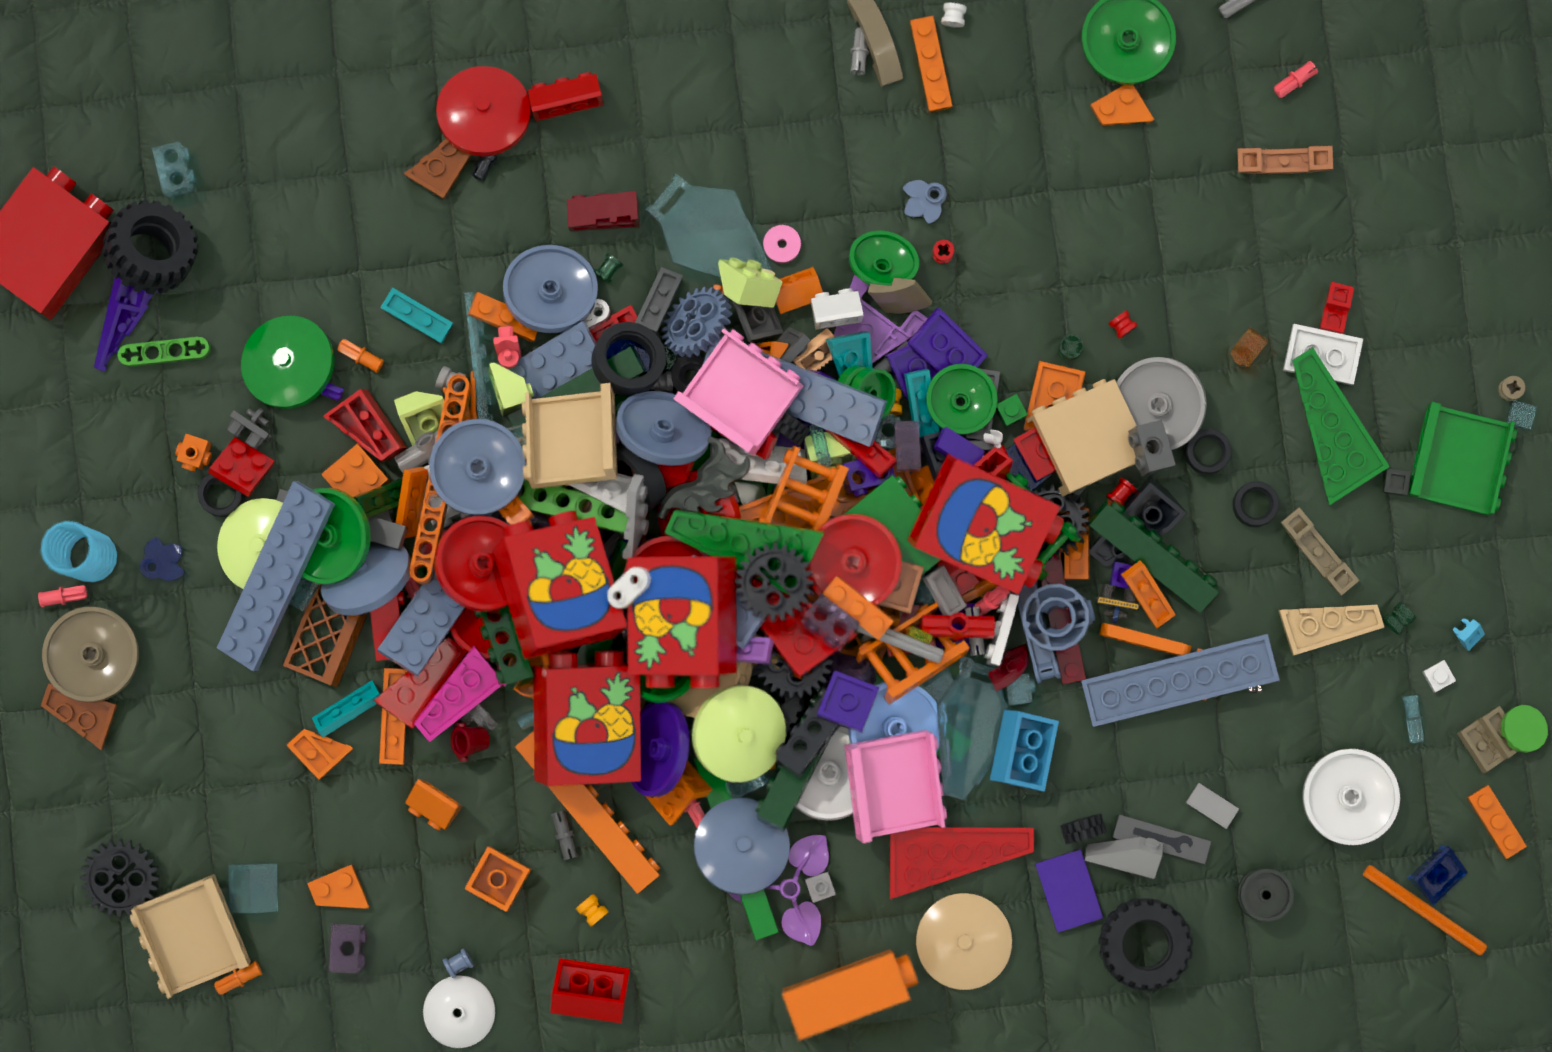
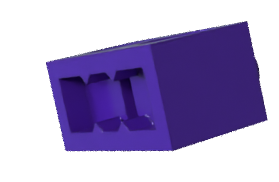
[842,460,896,497]

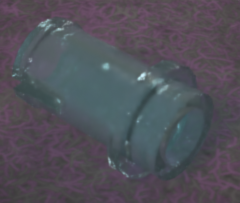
[516,709,534,732]

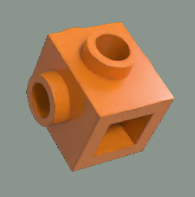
[175,434,212,472]

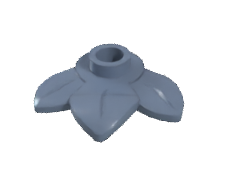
[903,180,946,224]

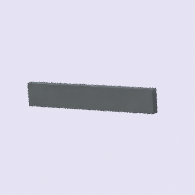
[276,489,408,550]

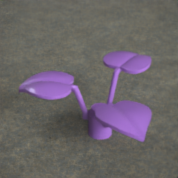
[727,835,829,946]

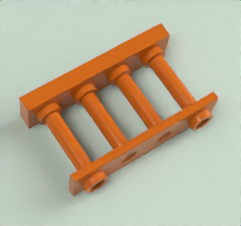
[758,446,849,530]
[856,602,970,705]

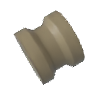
[1498,376,1525,401]

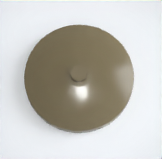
[42,607,139,702]

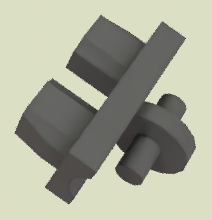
[227,408,272,450]

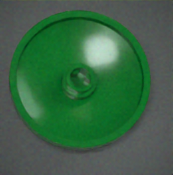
[1081,0,1176,85]
[241,315,334,409]
[302,488,371,584]

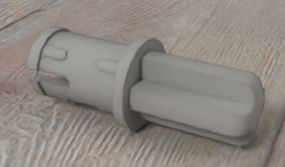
[850,28,869,75]

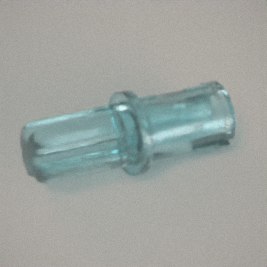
[1402,695,1424,743]

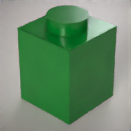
[996,394,1028,429]

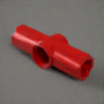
[921,612,995,641]

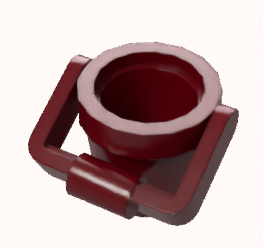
[450,721,490,762]

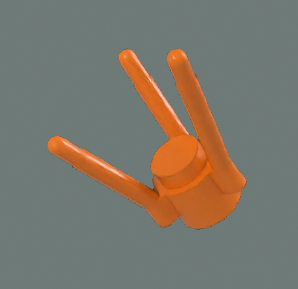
[443,371,478,421]

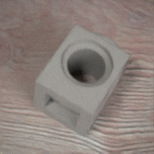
[805,871,836,903]

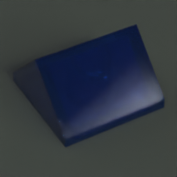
[1407,845,1468,905]

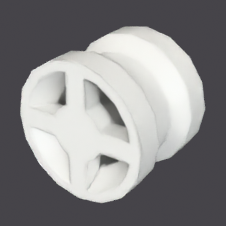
[941,3,967,27]

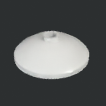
[423,975,495,1048]

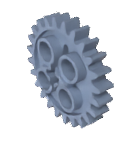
[662,287,732,358]

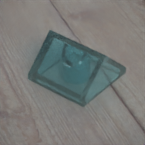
[228,863,278,913]

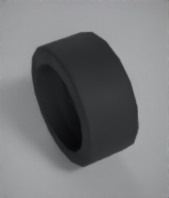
[1185,429,1232,475]
[197,474,245,517]
[1232,481,1279,527]

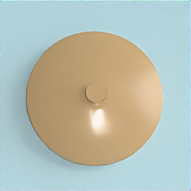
[916,893,1012,990]

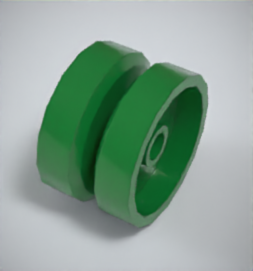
[838,365,896,419]

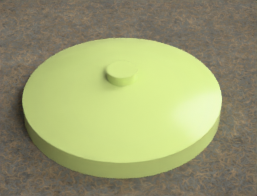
[217,498,283,589]
[692,685,786,782]

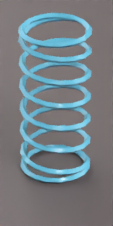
[41,521,117,582]

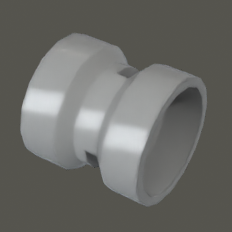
[435,366,466,392]

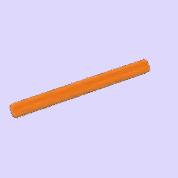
[1363,865,1487,955]

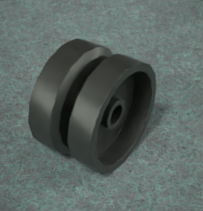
[1237,868,1294,922]

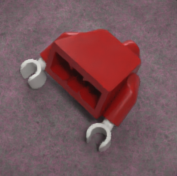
[974,430,1013,480]

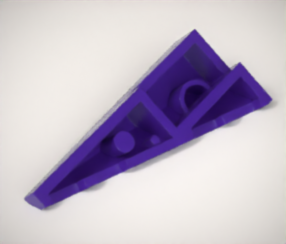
[94,278,158,371]

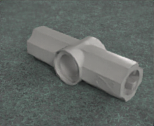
[395,428,449,474]

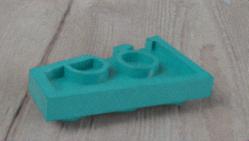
[826,331,872,377]

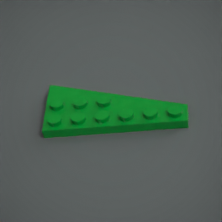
[664,510,825,595]

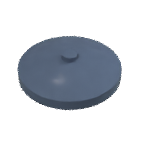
[503,245,598,333]
[615,391,711,465]
[429,419,526,516]
[321,541,412,615]
[694,798,790,895]

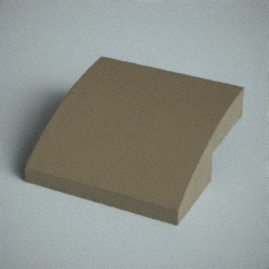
[868,278,932,314]
[1456,706,1517,773]

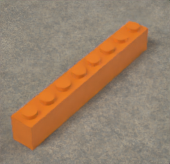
[515,731,660,894]

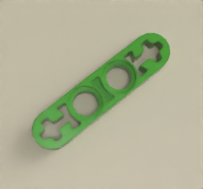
[118,337,211,367]

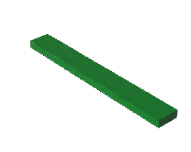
[693,758,779,941]

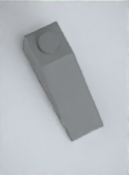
[1085,837,1163,879]

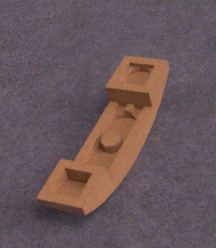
[1237,146,1333,174]

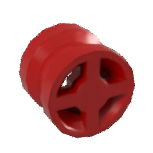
[1108,310,1138,339]

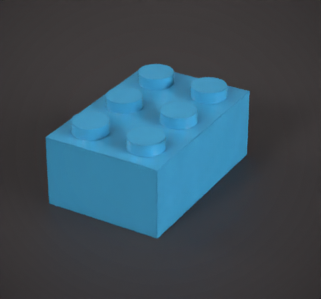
[990,710,1059,791]

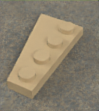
[1278,605,1384,656]

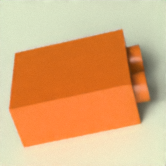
[782,949,918,1040]

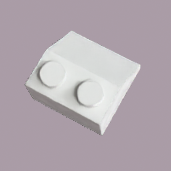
[811,289,863,330]

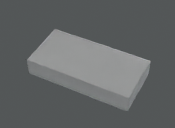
[922,565,967,615]
[1185,783,1239,829]

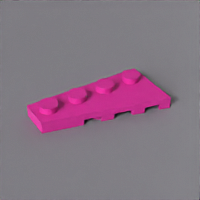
[414,645,503,742]

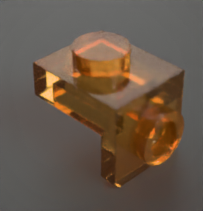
[1230,327,1268,367]

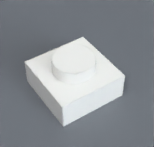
[1422,660,1456,692]

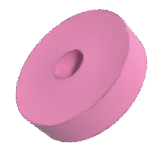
[763,225,801,264]

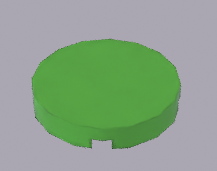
[1501,705,1548,753]

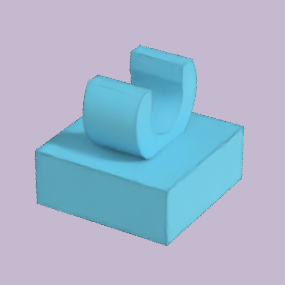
[1453,618,1485,651]

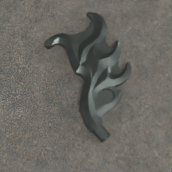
[657,437,751,520]

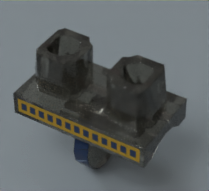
[1095,584,1140,625]

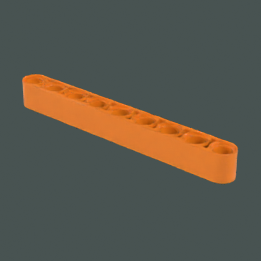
[410,374,471,585]

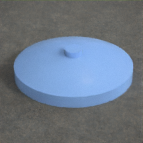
[848,681,943,753]

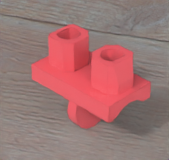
[494,326,522,369]

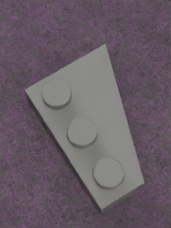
[623,474,649,559]

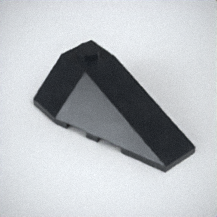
[1089,476,1186,567]

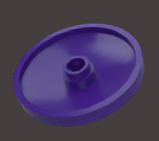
[631,702,689,797]

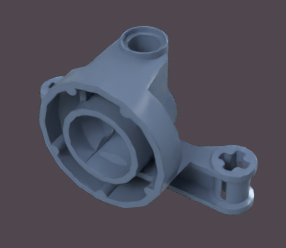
[1015,581,1096,684]

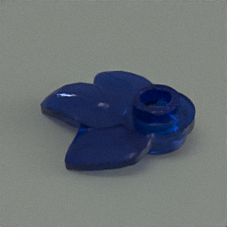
[140,537,184,581]

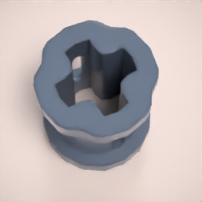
[443,948,474,978]

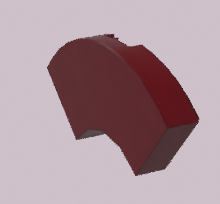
[988,644,1029,691]

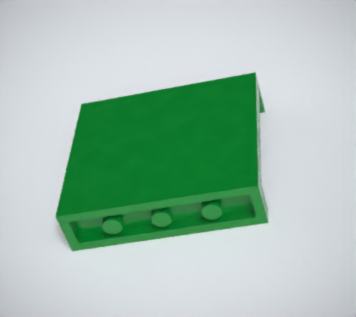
[1407,402,1517,516]
[843,475,941,575]

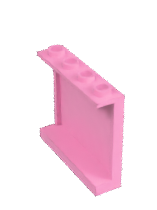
[673,328,804,456]
[844,730,947,843]

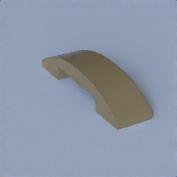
[847,0,903,87]
[1280,507,1360,596]

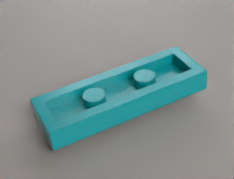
[380,288,454,344]
[904,369,939,442]
[312,680,381,738]

